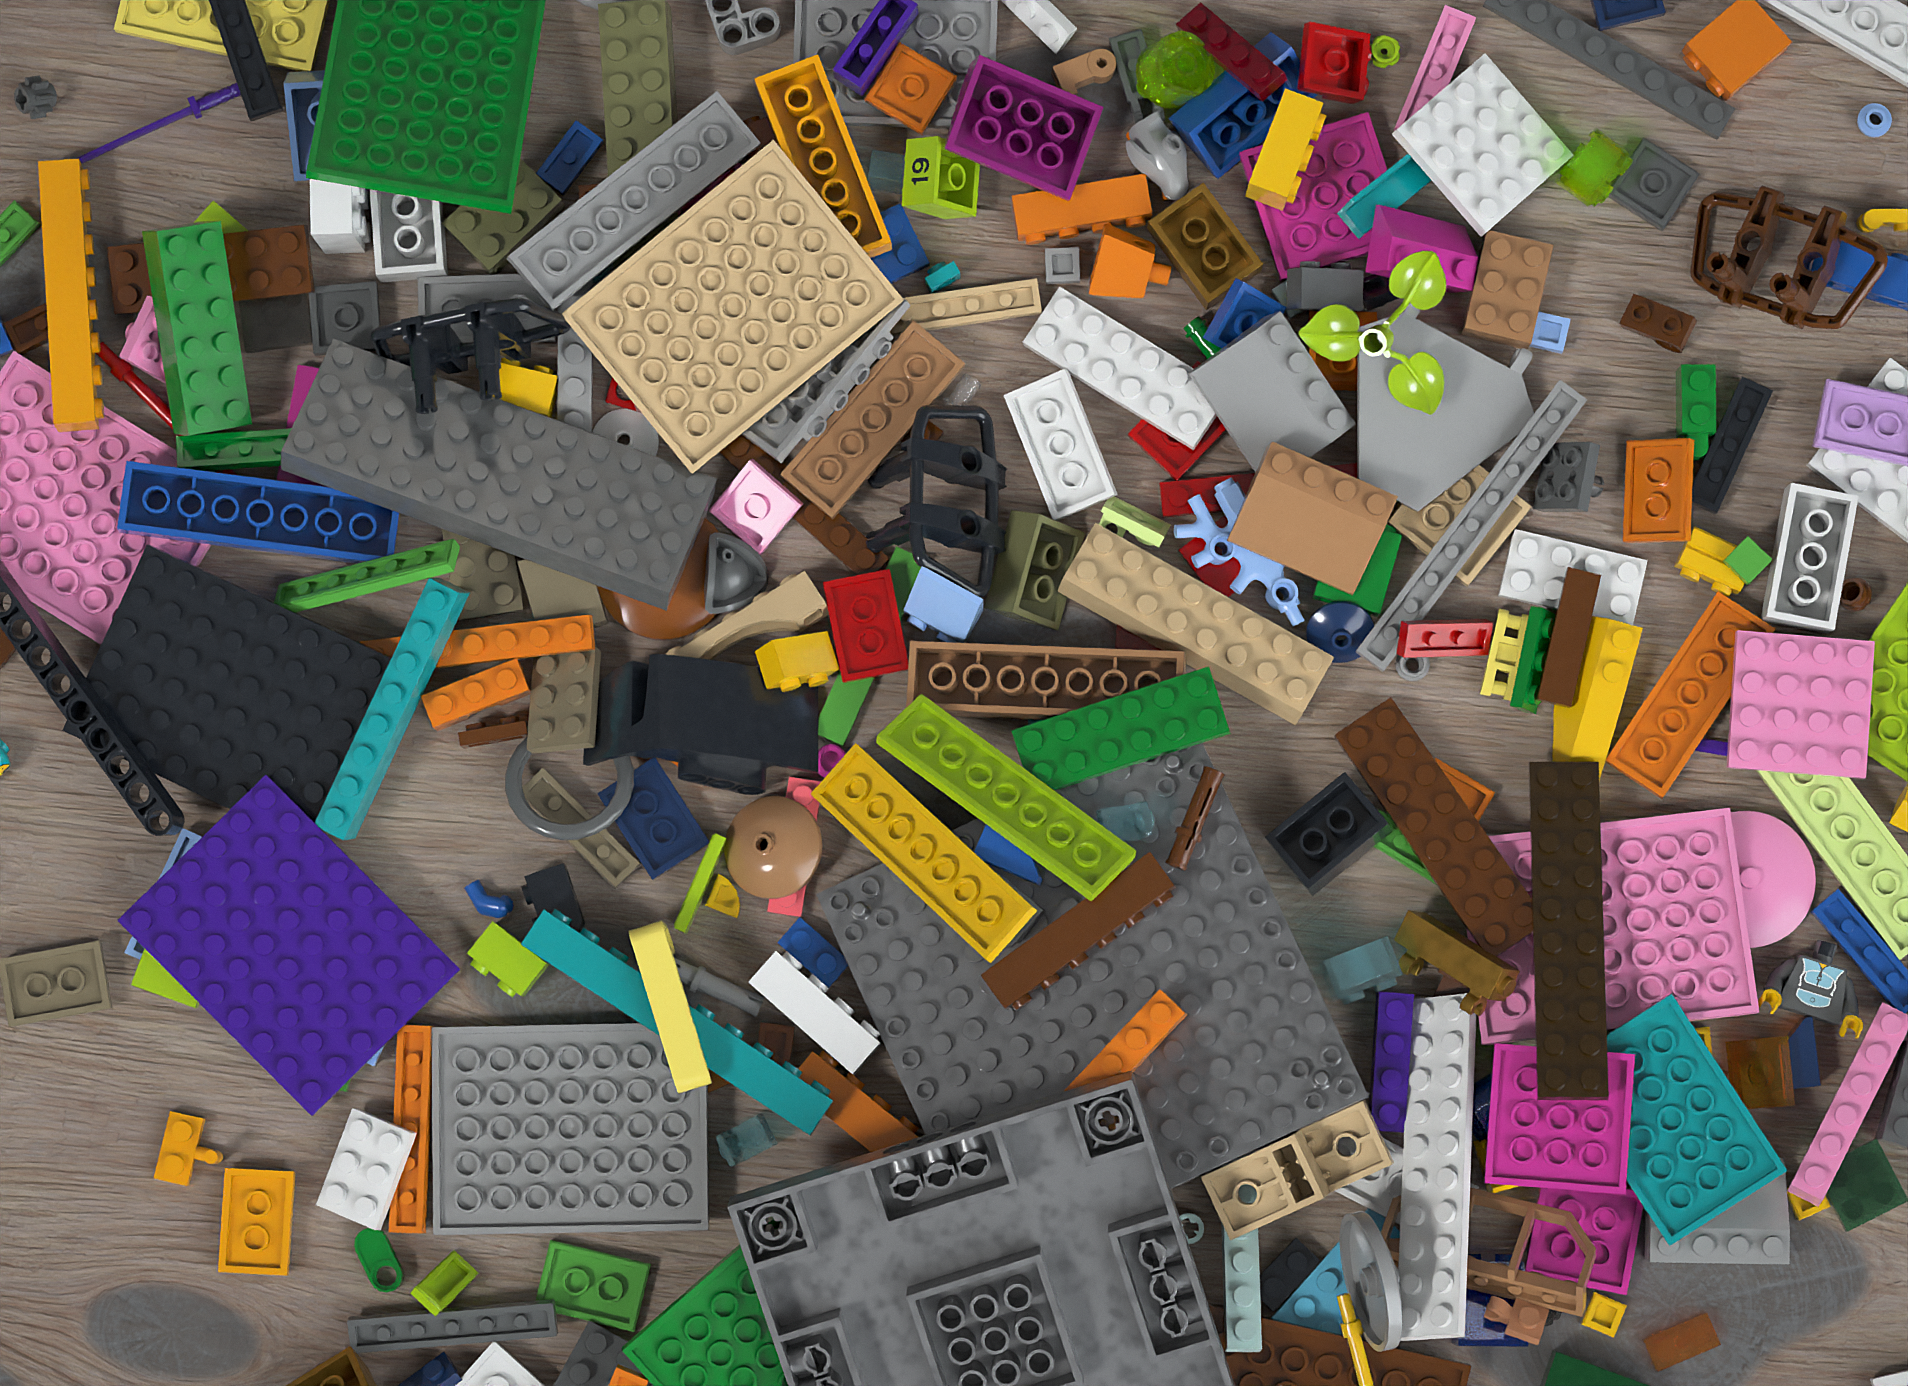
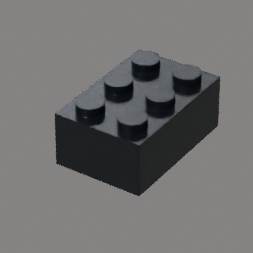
[1265,772,1392,896]

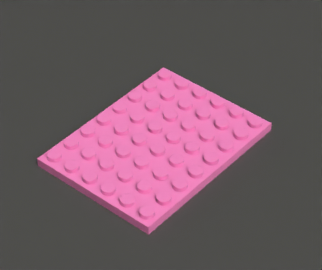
[0,351,211,644]
[1466,808,1759,1045]

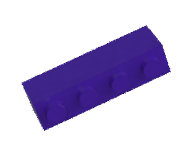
[1369,992,1414,1133]

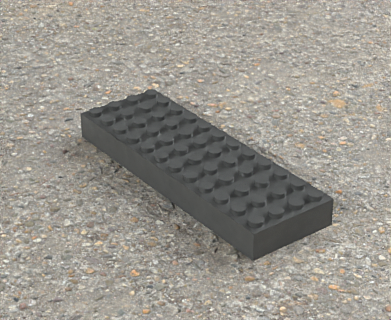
[281,339,717,611]

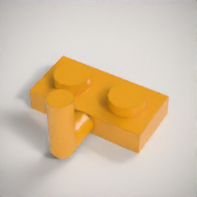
[154,1111,223,1186]

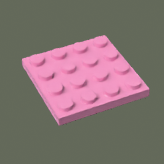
[1726,630,1875,779]

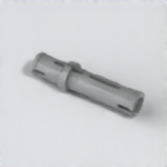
[674,958,765,1017]

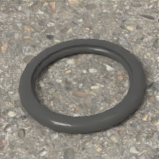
[505,737,634,840]

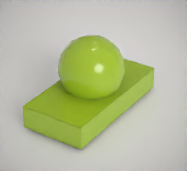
[410,1250,479,1317]

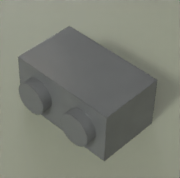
[1286,261,1363,312]

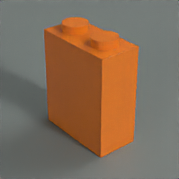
[1682,0,1792,101]

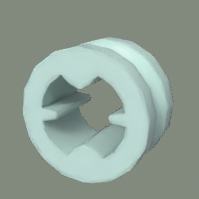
[1179,1213,1204,1244]

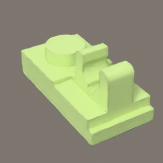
[1099,496,1171,547]

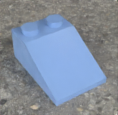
[903,567,983,643]

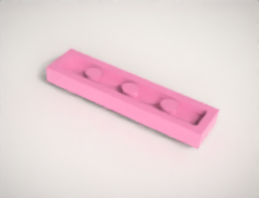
[1394,5,1476,131]

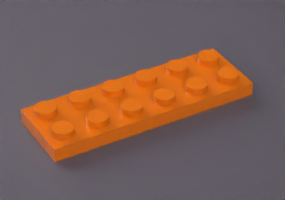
[1605,591,1775,799]

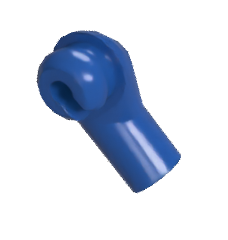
[464,880,514,919]

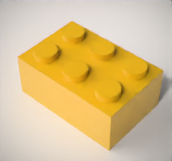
[1245,88,1327,211]

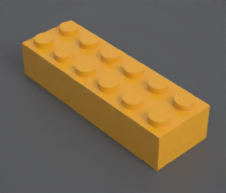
[754,54,892,258]

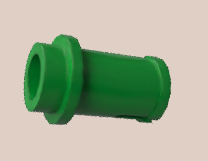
[1183,316,1221,359]

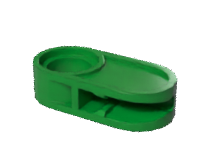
[354,1228,404,1292]

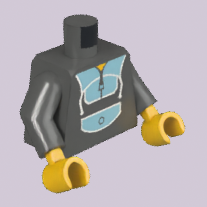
[1758,940,1863,1039]

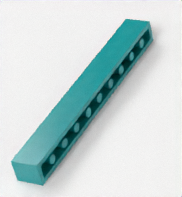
[521,909,834,1136]

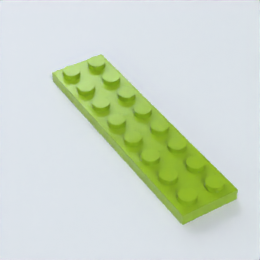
[876,694,1136,902]

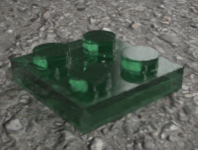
[1826,1139,1908,1232]

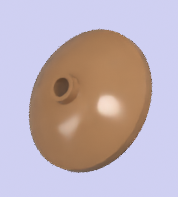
[724,796,822,899]

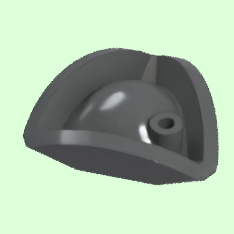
[704,532,769,614]

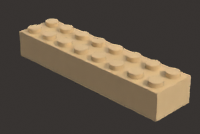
[1058,523,1334,725]

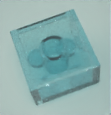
[1319,936,1403,1005]

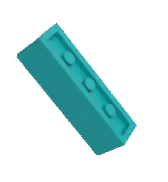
[1337,154,1432,239]

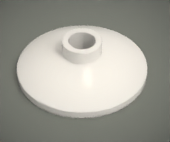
[592,409,659,456]

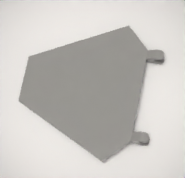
[1357,303,1534,511]

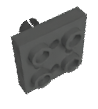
[1533,442,1604,512]

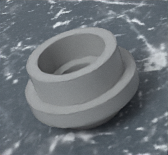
[1395,655,1430,681]

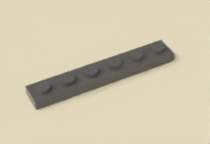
[347,1299,558,1353]

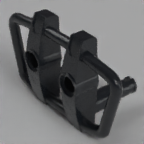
[370,298,571,414]
[866,405,1007,598]

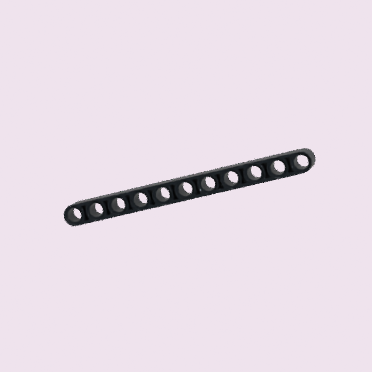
[0,560,185,836]

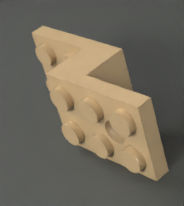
[1201,1100,1394,1240]

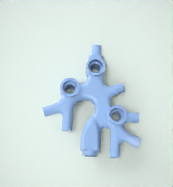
[1174,477,1305,627]

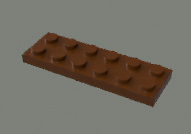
[107,225,315,315]

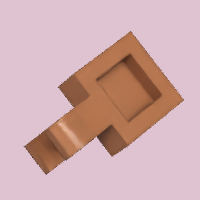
[1484,1296,1549,1345]

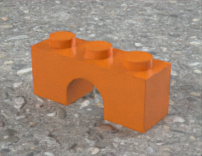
[421,658,531,731]

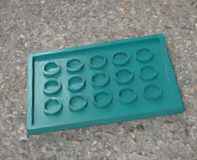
[1607,994,1788,1246]

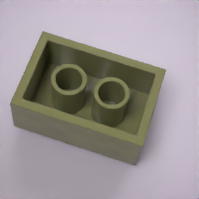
[442,158,566,275]

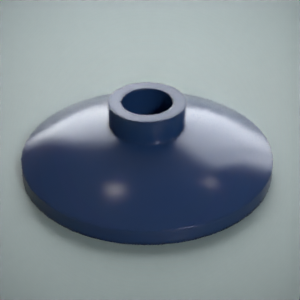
[1306,601,1374,663]

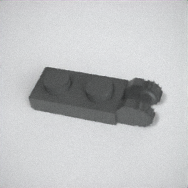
[1109,29,1165,124]

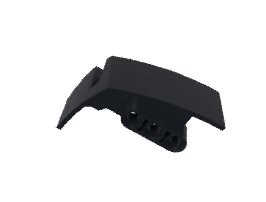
[583,654,818,795]

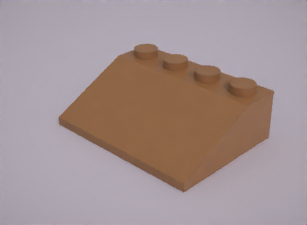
[1227,442,1398,595]

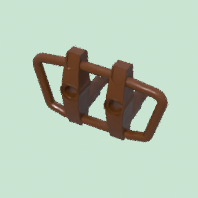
[1690,185,1888,329]

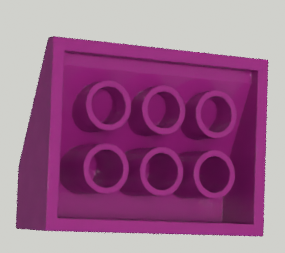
[944,55,1104,201]

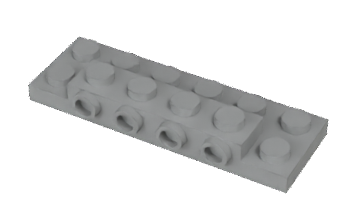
[742,297,910,463]

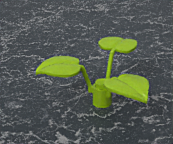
[1298,251,1447,415]

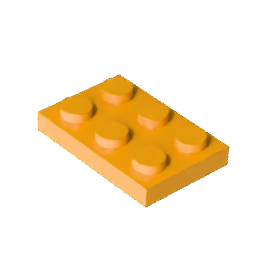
[218,1168,295,1276]

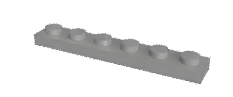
[557,279,593,433]

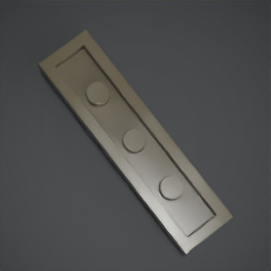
[522,768,640,889]

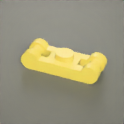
[1480,608,1529,701]

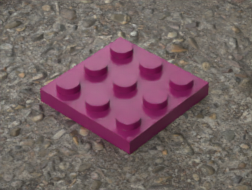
[1524,1188,1643,1295]

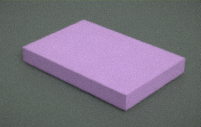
[1812,379,1908,466]

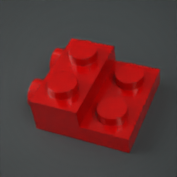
[1297,22,1372,104]

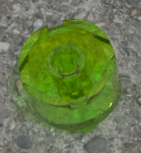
[1136,31,1215,109]
[1555,128,1633,207]

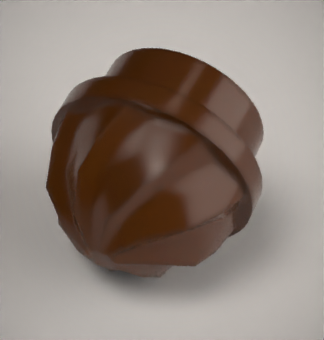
[1840,578,1872,612]

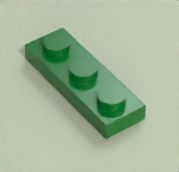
[1510,606,1556,714]

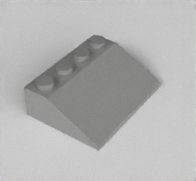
[1189,311,1356,473]
[1645,1158,1790,1264]

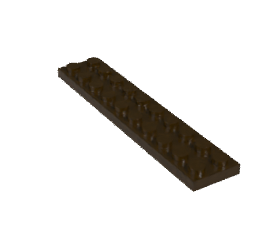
[1529,762,1609,1100]

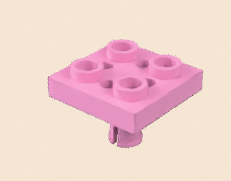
[119,295,166,384]

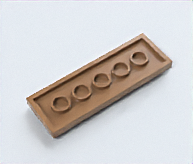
[780,320,965,520]

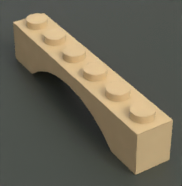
[666,571,829,660]

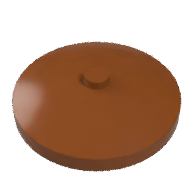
[597,518,719,641]

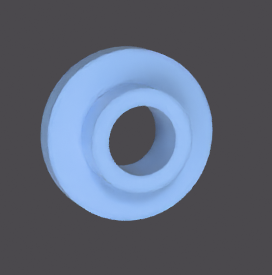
[1857,103,1892,137]

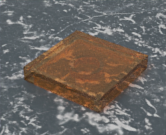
[1726,1036,1795,1109]

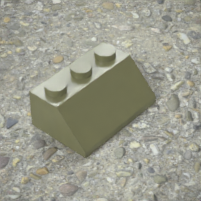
[984,510,1085,630]

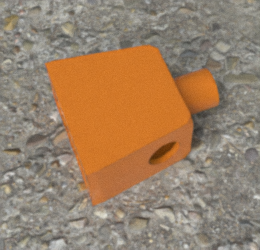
[1089,224,1172,298]

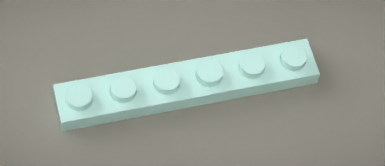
[1220,1150,1262,1352]

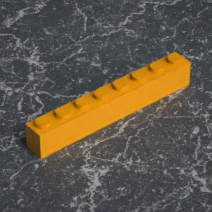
[38,158,104,432]

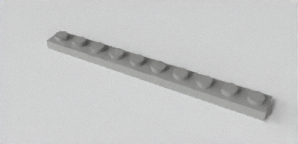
[1356,380,1587,672]

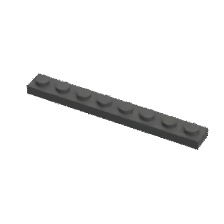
[1483,0,1735,140]

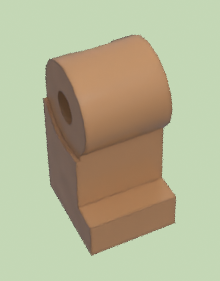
[1051,49,1116,96]

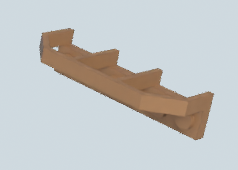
[1381,1187,1596,1317]

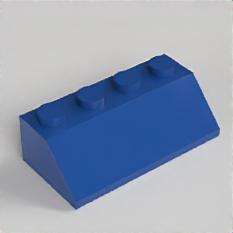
[1169,32,1318,179]

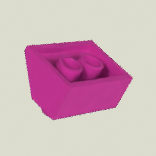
[1365,205,1478,293]

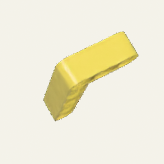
[628,920,712,1094]

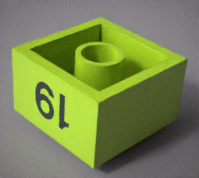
[902,136,980,219]

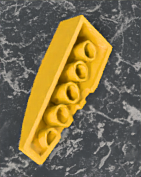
[1552,616,1643,780]

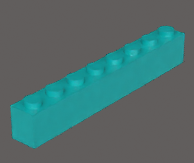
[315,578,470,841]

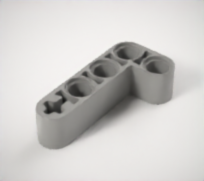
[705,0,781,55]

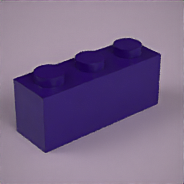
[833,0,918,96]

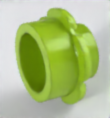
[1370,35,1400,68]

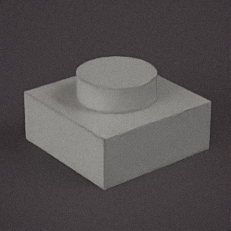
[1045,247,1080,284]

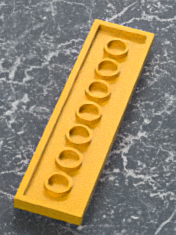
[811,743,1037,963]

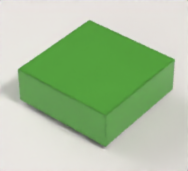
[1722,536,1773,585]

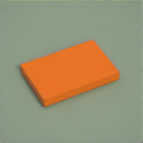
[1623,438,1694,543]

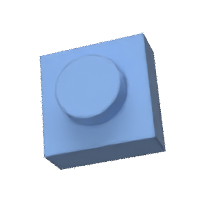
[1530,312,1570,354]

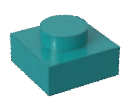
[924,261,961,294]

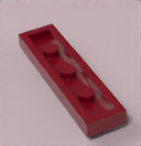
[1176,2,1288,102]

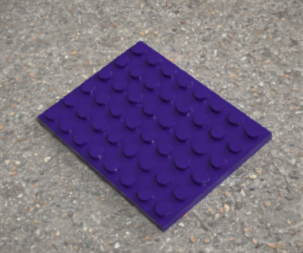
[117,775,461,1116]

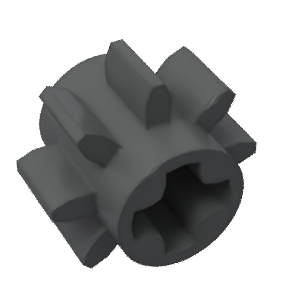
[14,75,57,119]

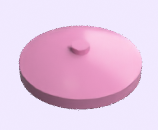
[1731,811,1816,948]

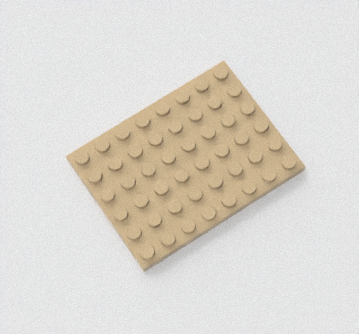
[562,140,904,474]

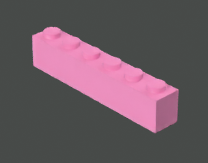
[1787,1002,1908,1207]

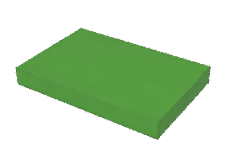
[535,1240,651,1332]

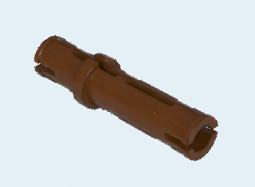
[1165,766,1225,871]

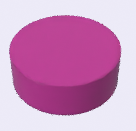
[818,744,846,778]

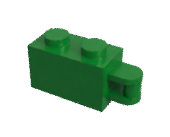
[1676,364,1716,461]

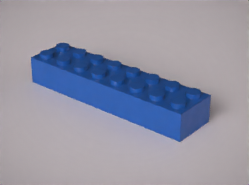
[117,461,399,564]

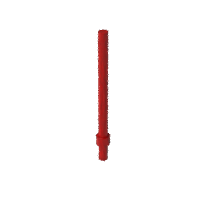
[96,342,237,475]

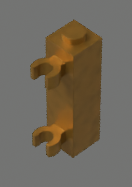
[1394,910,1520,1016]

